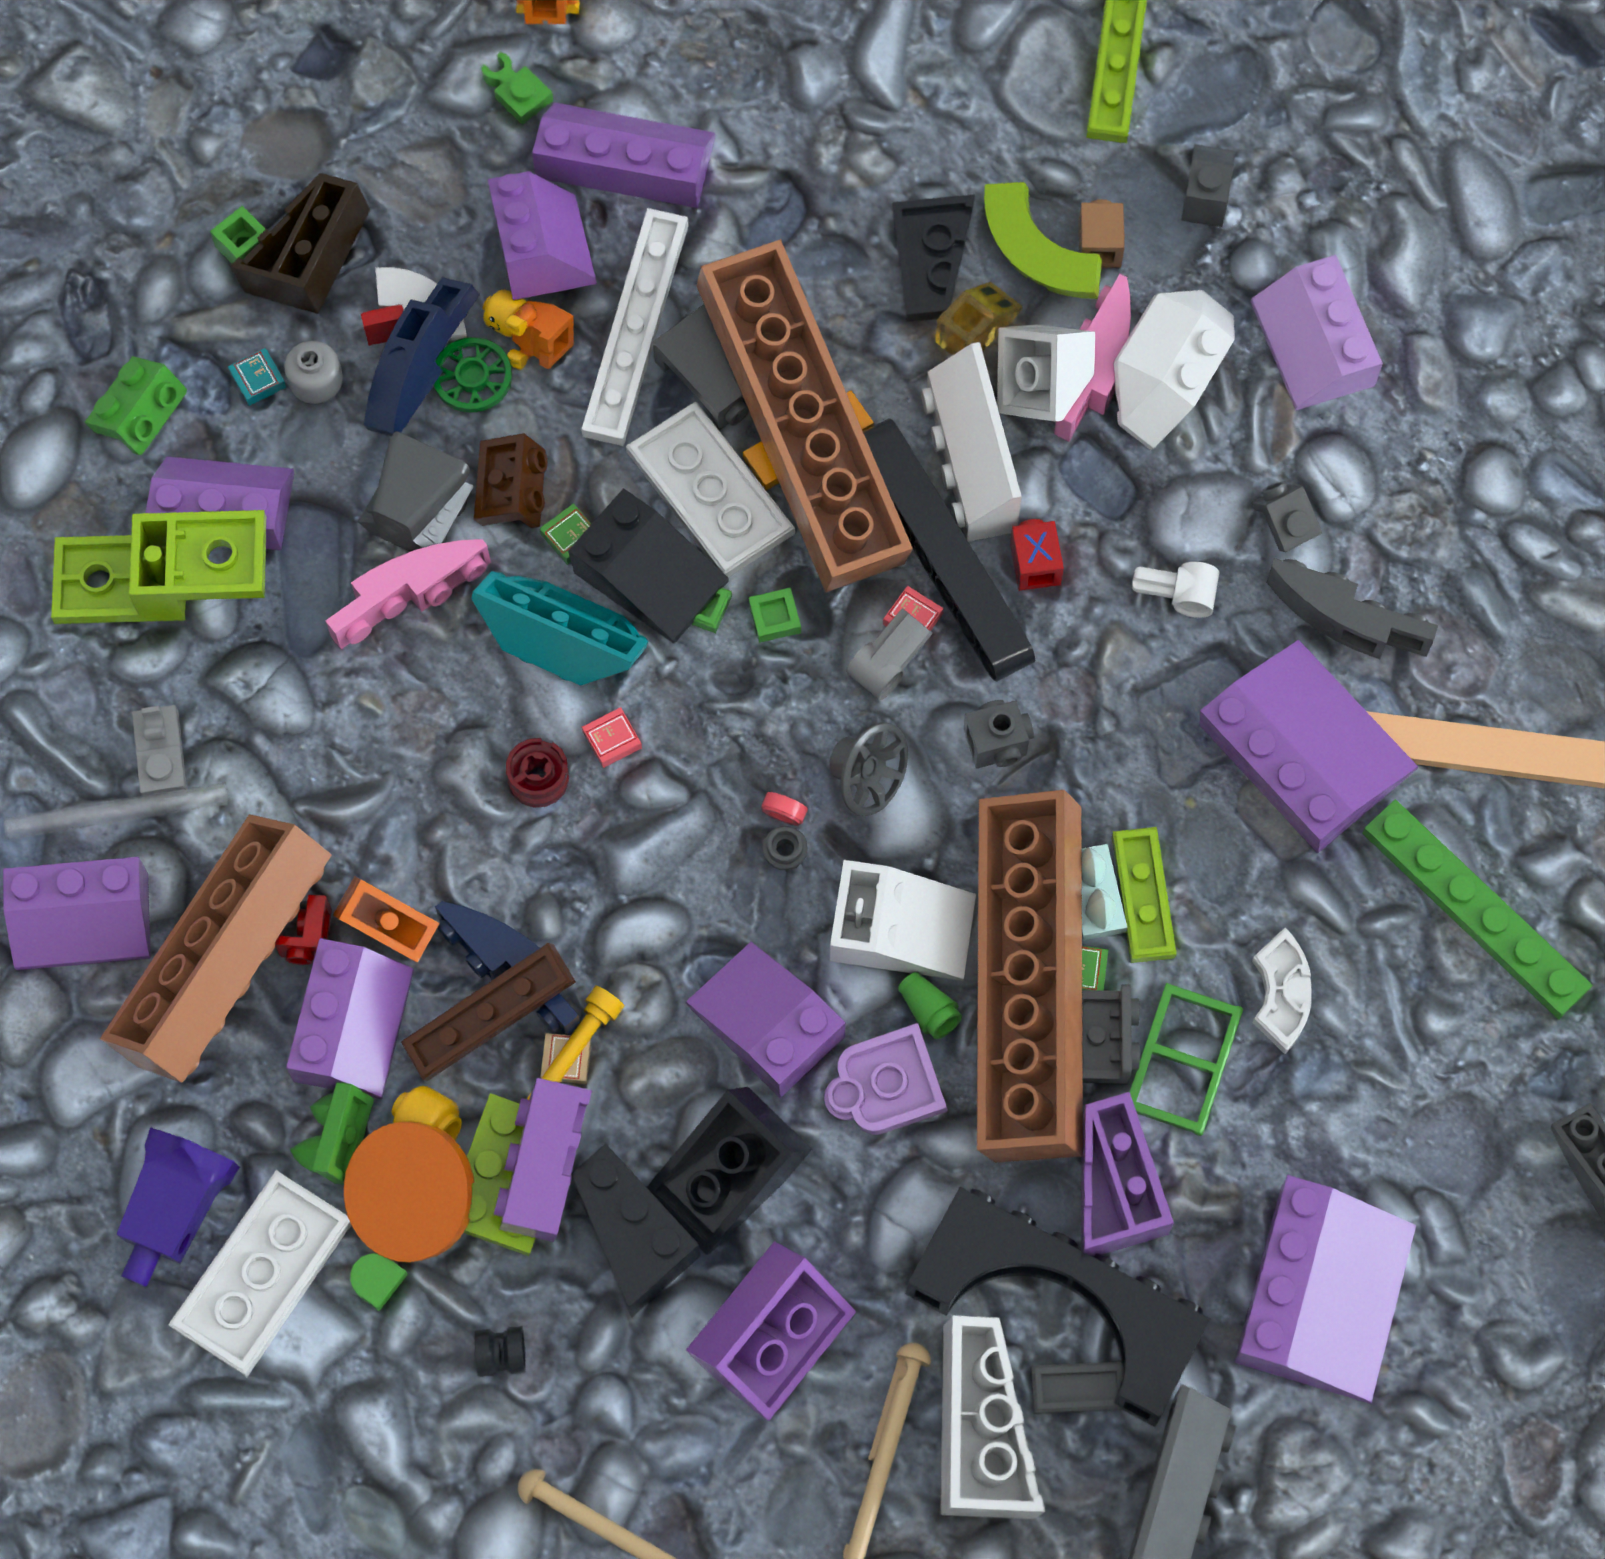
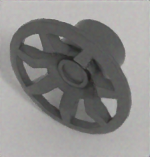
[830,722,908,816]

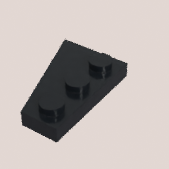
[892,194,975,322]

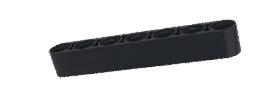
[863,418,1036,682]

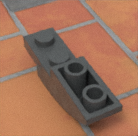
[1266,558,1438,659]
[1551,1103,1605,1224]

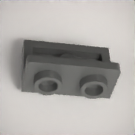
[1082,984,1140,1084]

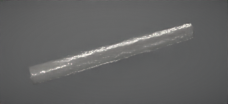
[4,782,229,840]

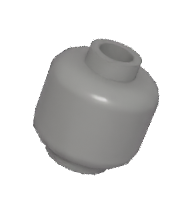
[284,340,343,404]

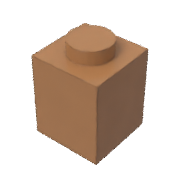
[1078,199,1125,268]

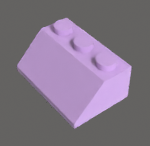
[1251,255,1383,410]

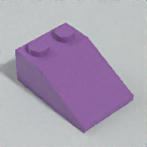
[686,942,846,1098]

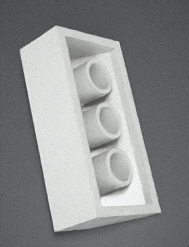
[921,342,1022,542]

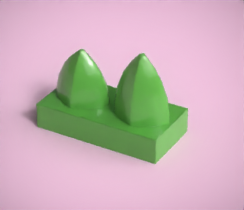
[290,1082,374,1185]

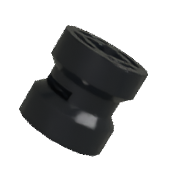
[474,1326,526,1377]

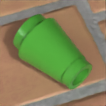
[898,972,962,1039]

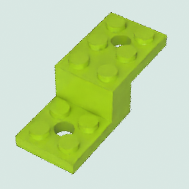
[51,510,267,624]

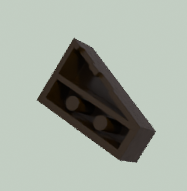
[230,173,370,314]

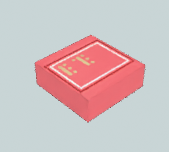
[883,585,944,631]
[582,707,642,768]

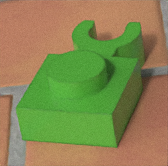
[481,52,553,125]

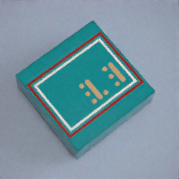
[228,348,287,406]

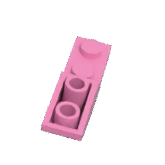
[1054,274,1131,442]
[326,539,491,649]

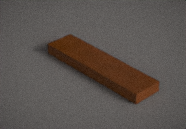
[401,943,576,1081]

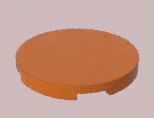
[344,1121,475,1262]

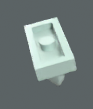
[1082,844,1127,941]

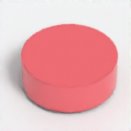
[761,792,808,826]

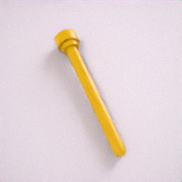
[527,985,625,1100]

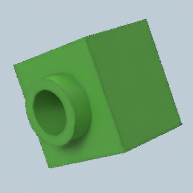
[210,206,265,264]

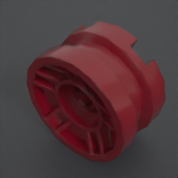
[506,738,569,808]

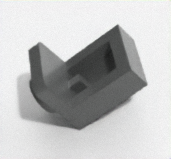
[1251,481,1323,552]

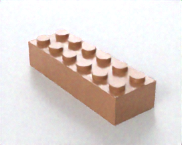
[100,814,332,1083]

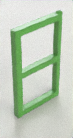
[1130,983,1243,1136]

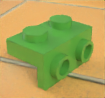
[85,356,187,455]

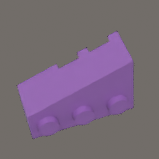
[1081,1092,1174,1257]

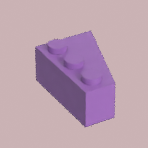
[494,1078,592,1242]

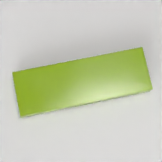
[1111,827,1177,963]

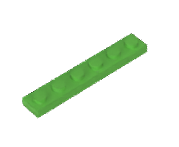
[1362,799,1593,1020]

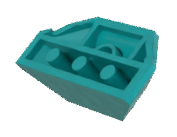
[471,571,648,686]

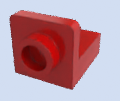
[275,894,332,965]

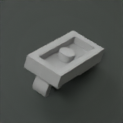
[132,705,187,799]

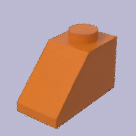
[333,876,440,963]

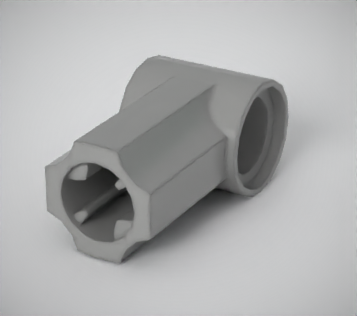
[846,608,933,700]

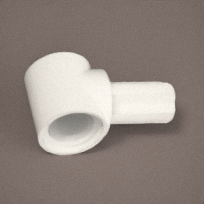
[1132,562,1219,618]

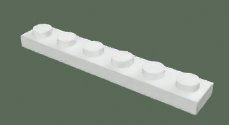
[581,208,688,446]

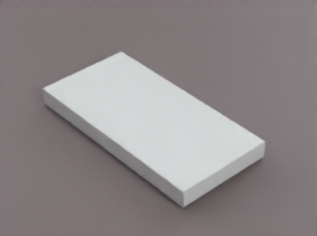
[626,401,795,578]
[168,1170,351,1377]

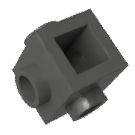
[963,700,1034,769]

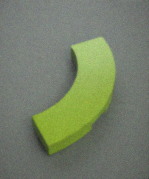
[984,182,1102,299]

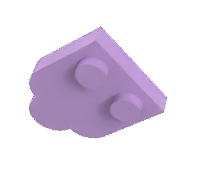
[824,1023,948,1135]

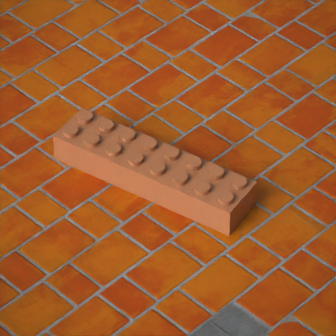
[696,239,913,593]
[977,790,1083,1163]

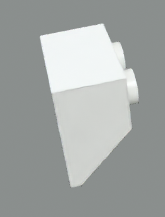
[997,325,1095,422]

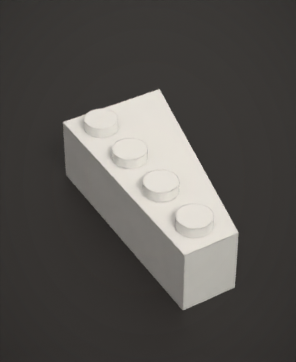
[941,1316,1045,1519]

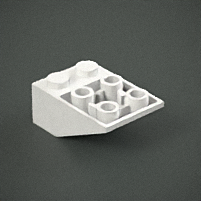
[830,860,976,981]

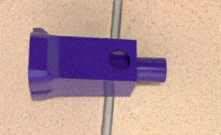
[116,1127,240,1287]

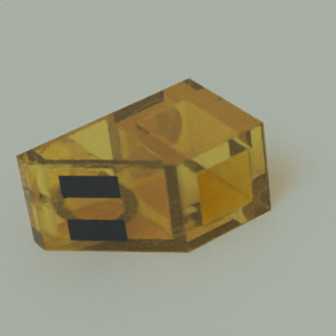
[936,282,1023,356]

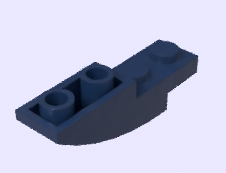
[364,277,480,436]
[435,901,580,1035]

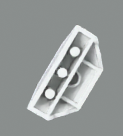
[1114,290,1235,450]

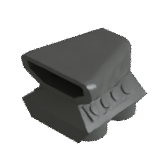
[358,432,474,552]

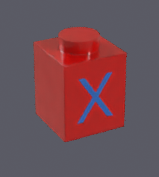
[1010,519,1064,591]

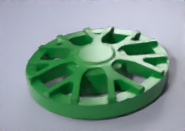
[434,337,512,413]

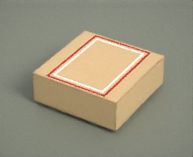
[541,1033,592,1084]

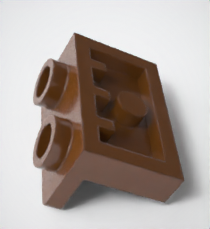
[474,433,548,528]

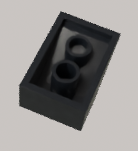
[568,488,729,644]
[646,1087,812,1255]

